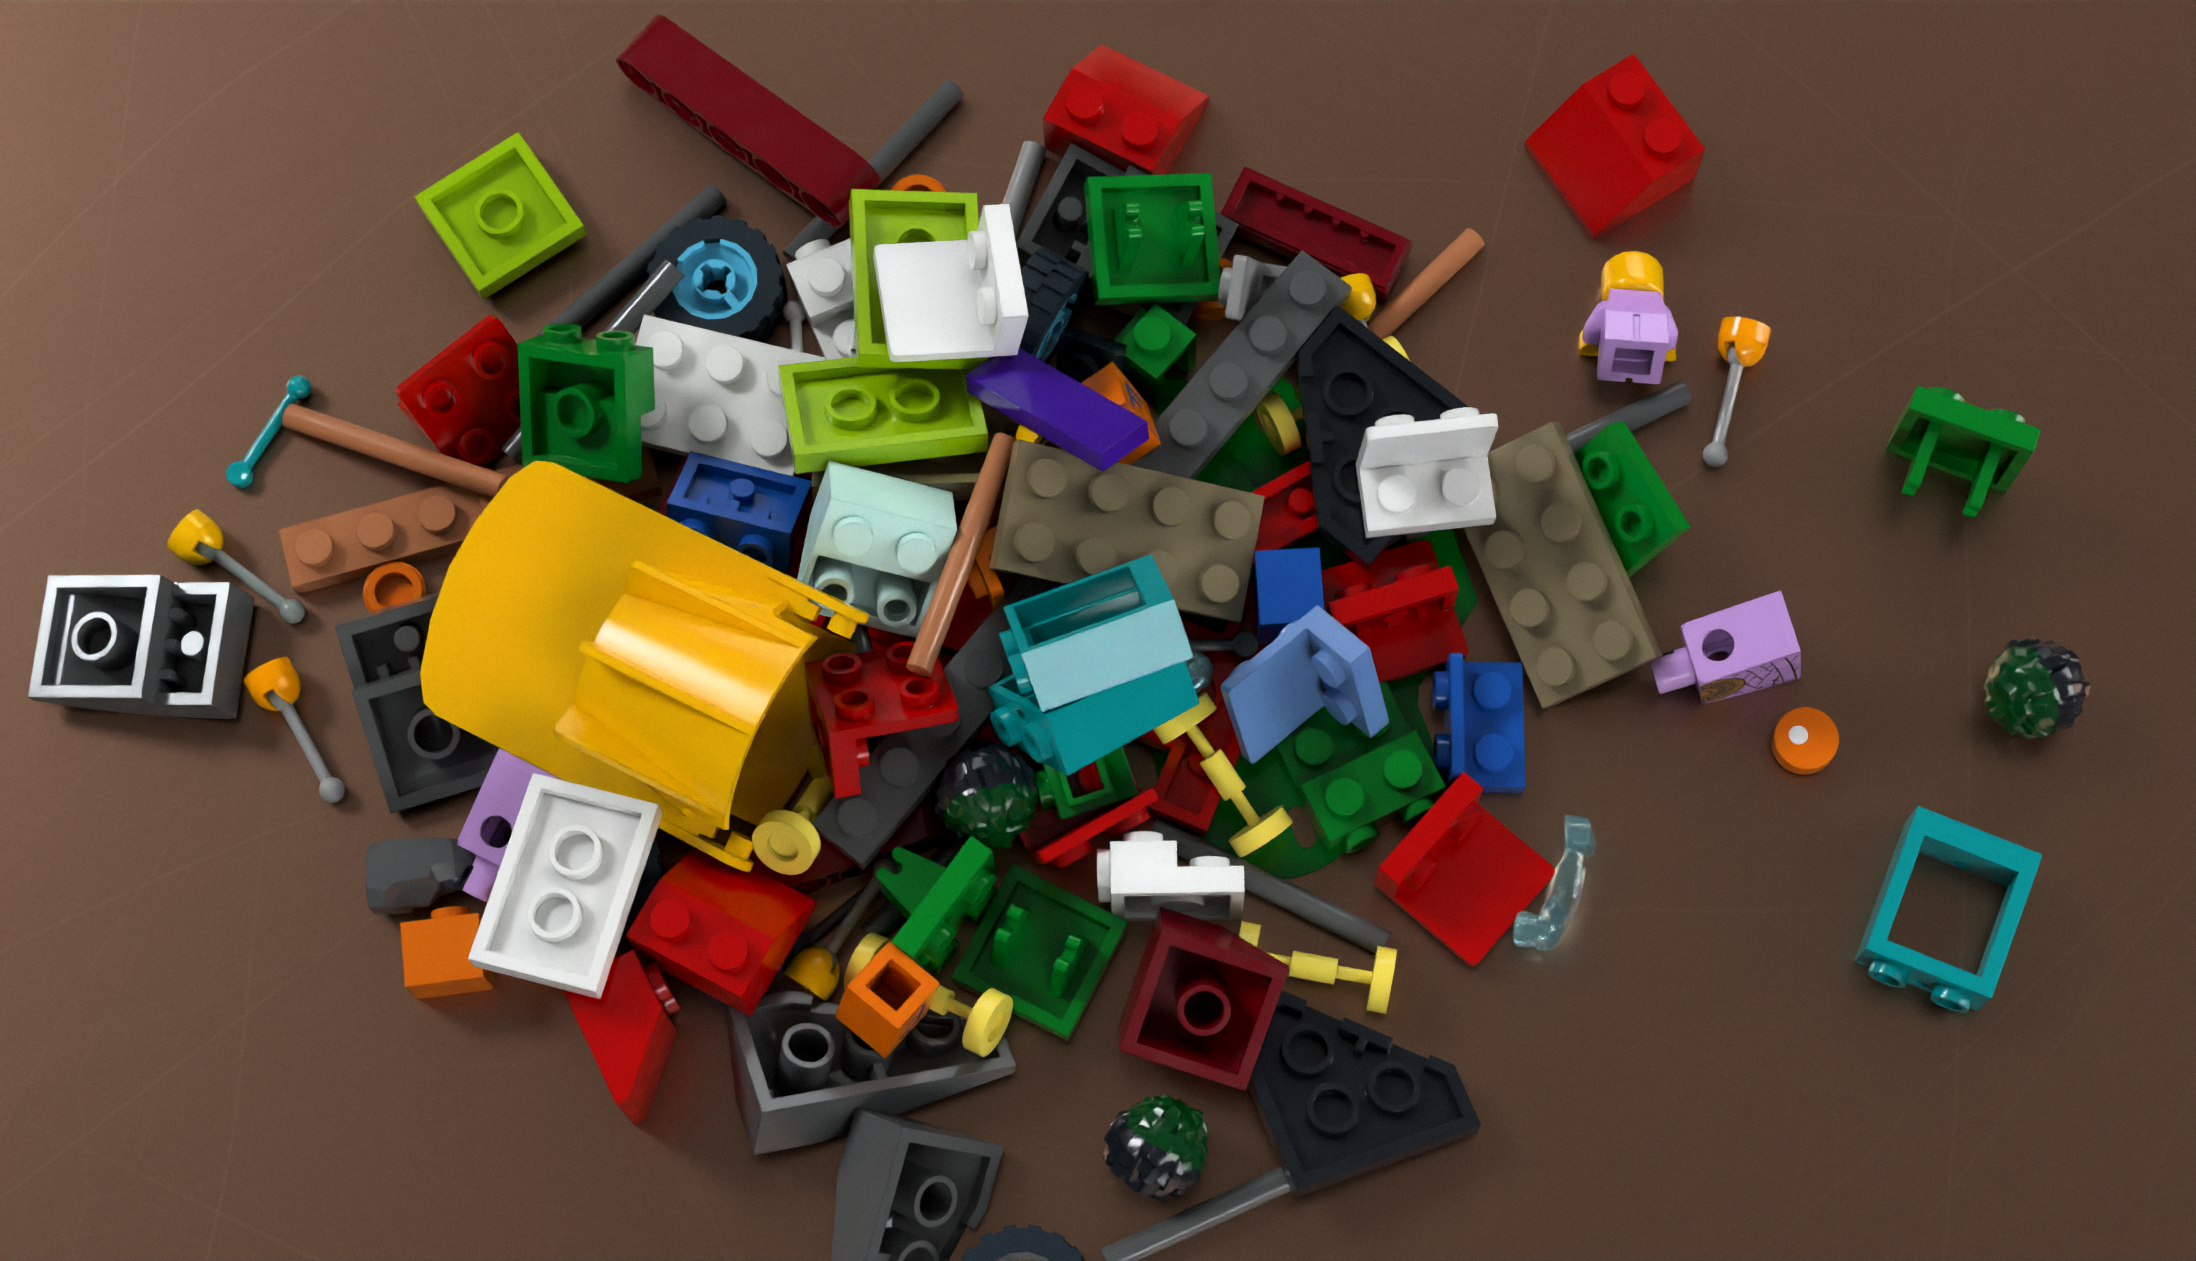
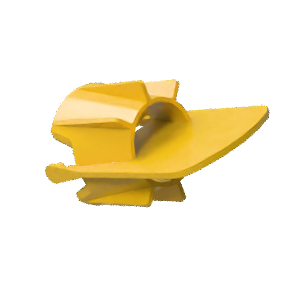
[420,461,870,872]

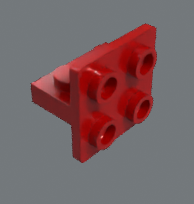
[395,314,521,467]
[1321,540,1469,684]

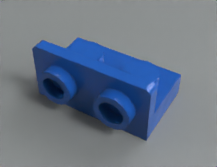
[667,451,812,575]
[1432,653,1525,793]

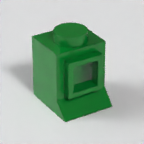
[1114,303,1197,409]
[1035,746,1138,820]

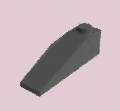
[726,991,1016,1155]
[831,1108,1004,1261]

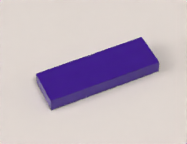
[965,348,1149,472]

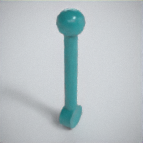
[226,375,311,489]

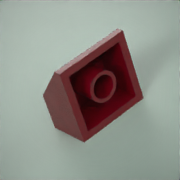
[1118,907,1289,1091]

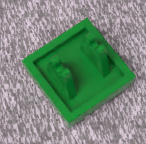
[1084,173,1221,305]
[1886,385,2041,519]
[1574,421,1691,577]
[876,836,998,974]
[951,863,1128,1041]

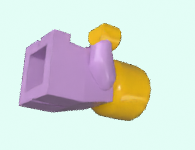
[1579,251,1678,384]

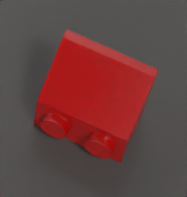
[1043,44,1209,175]
[1525,53,1705,240]
[626,848,817,1017]
[563,949,681,1125]

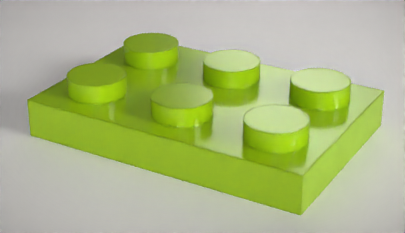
[849,189,988,370]
[778,357,988,474]

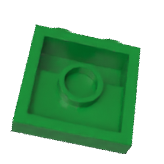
[518,323,655,483]
[1274,681,1446,853]

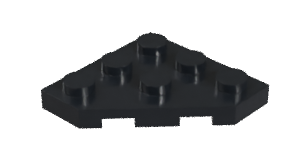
[1296,306,1469,571]
[1248,990,1481,1198]

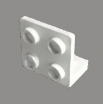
[873,204,1029,362]
[1356,407,1499,538]

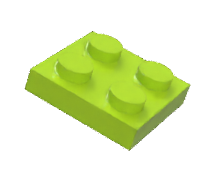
[414,132,587,300]

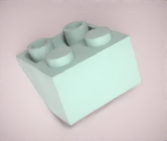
[797,461,957,638]

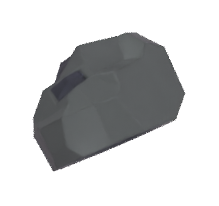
[366,838,475,914]

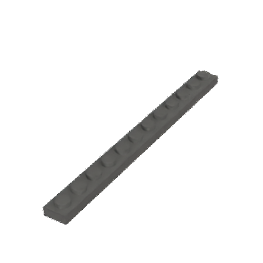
[812,250,1352,870]

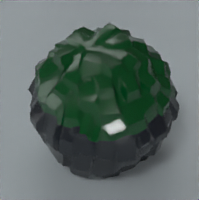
[1983,637,2091,739]
[934,742,1039,849]
[1103,1094,1209,1202]

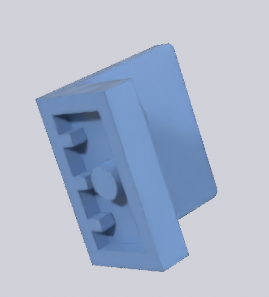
[1220,605,1389,764]

